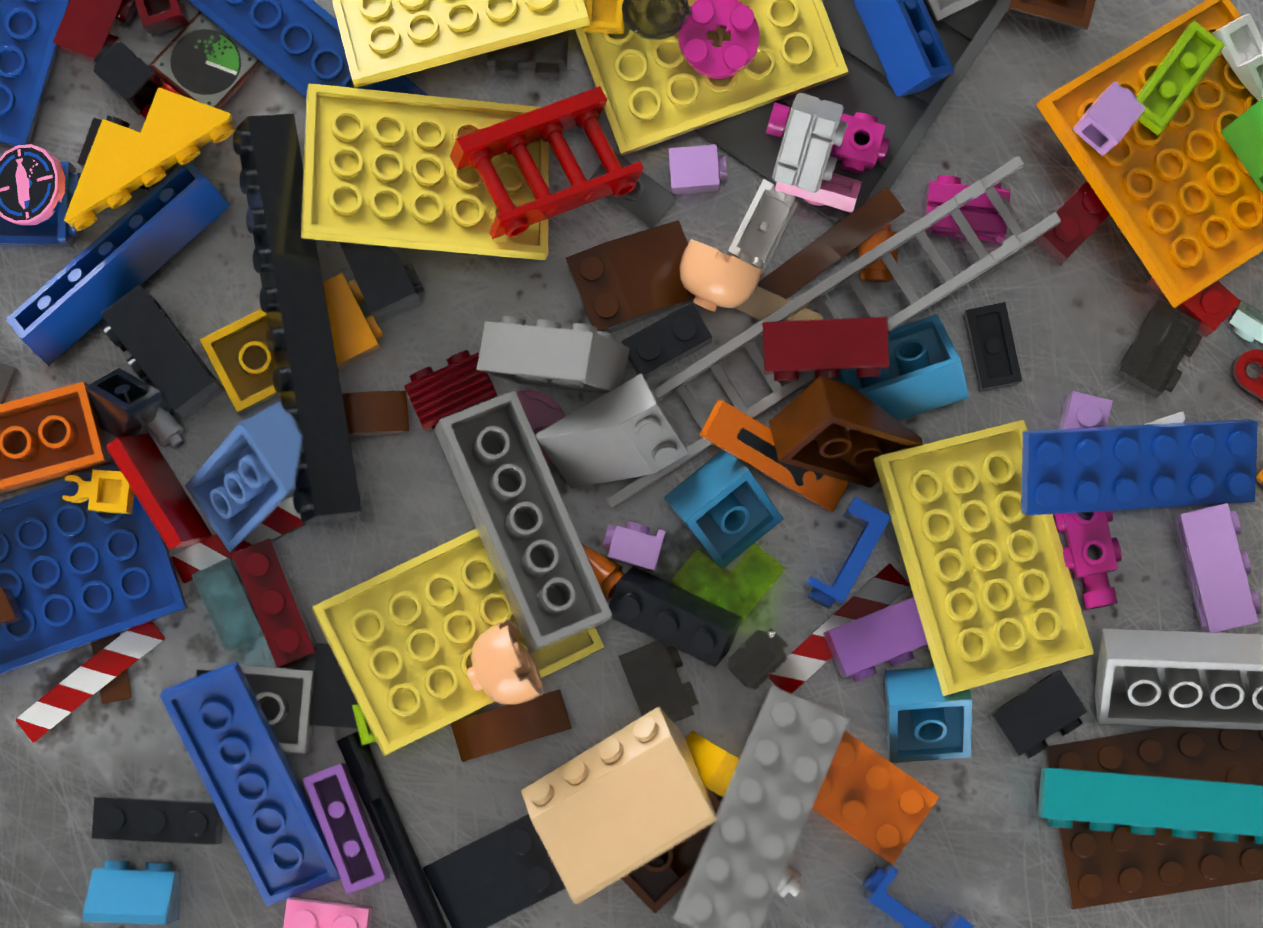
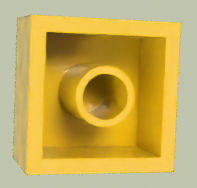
[199,309,280,415]

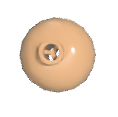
[679,240,762,313]
[467,619,542,705]

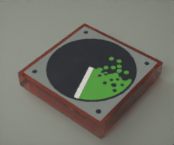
[149,11,262,109]

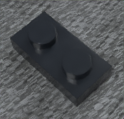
[964,302,1022,391]

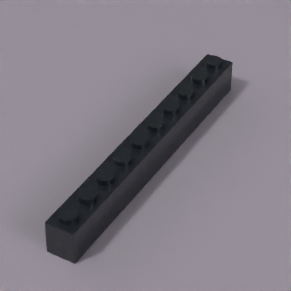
[233,114,362,524]

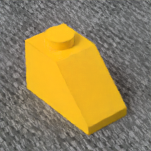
[685,730,739,797]

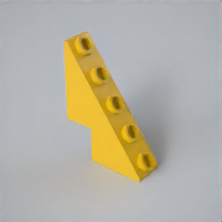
[64,87,236,231]

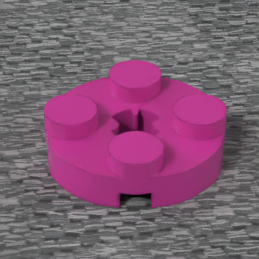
[678,0,759,79]

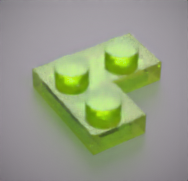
[671,543,786,625]

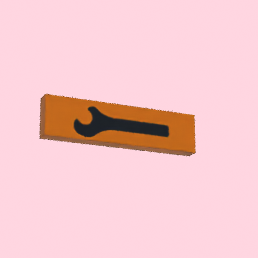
[699,400,849,513]

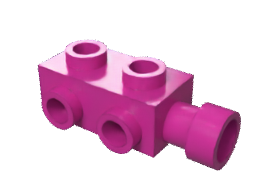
[766,102,890,174]
[1053,511,1122,610]

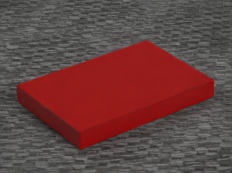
[106,433,212,549]

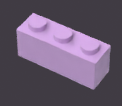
[1174,503,1261,633]

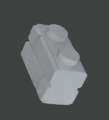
[772,93,848,193]

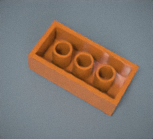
[0,381,112,495]
[812,731,940,865]

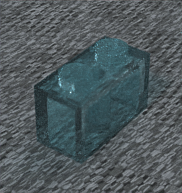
[191,558,264,651]

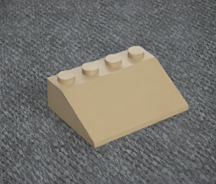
[521,706,718,905]

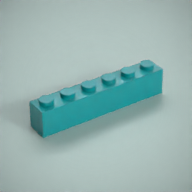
[1037,767,1263,844]

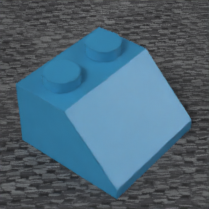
[664,450,784,570]
[884,667,972,763]
[83,860,181,925]

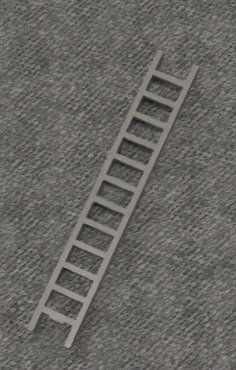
[606,155,1061,508]

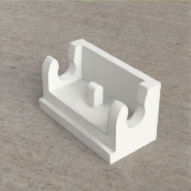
[727,179,798,275]

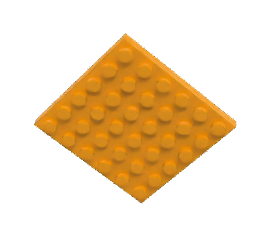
[1036,0,1263,308]

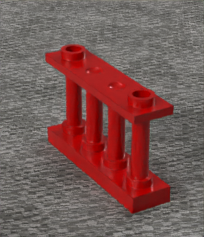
[450,86,644,239]

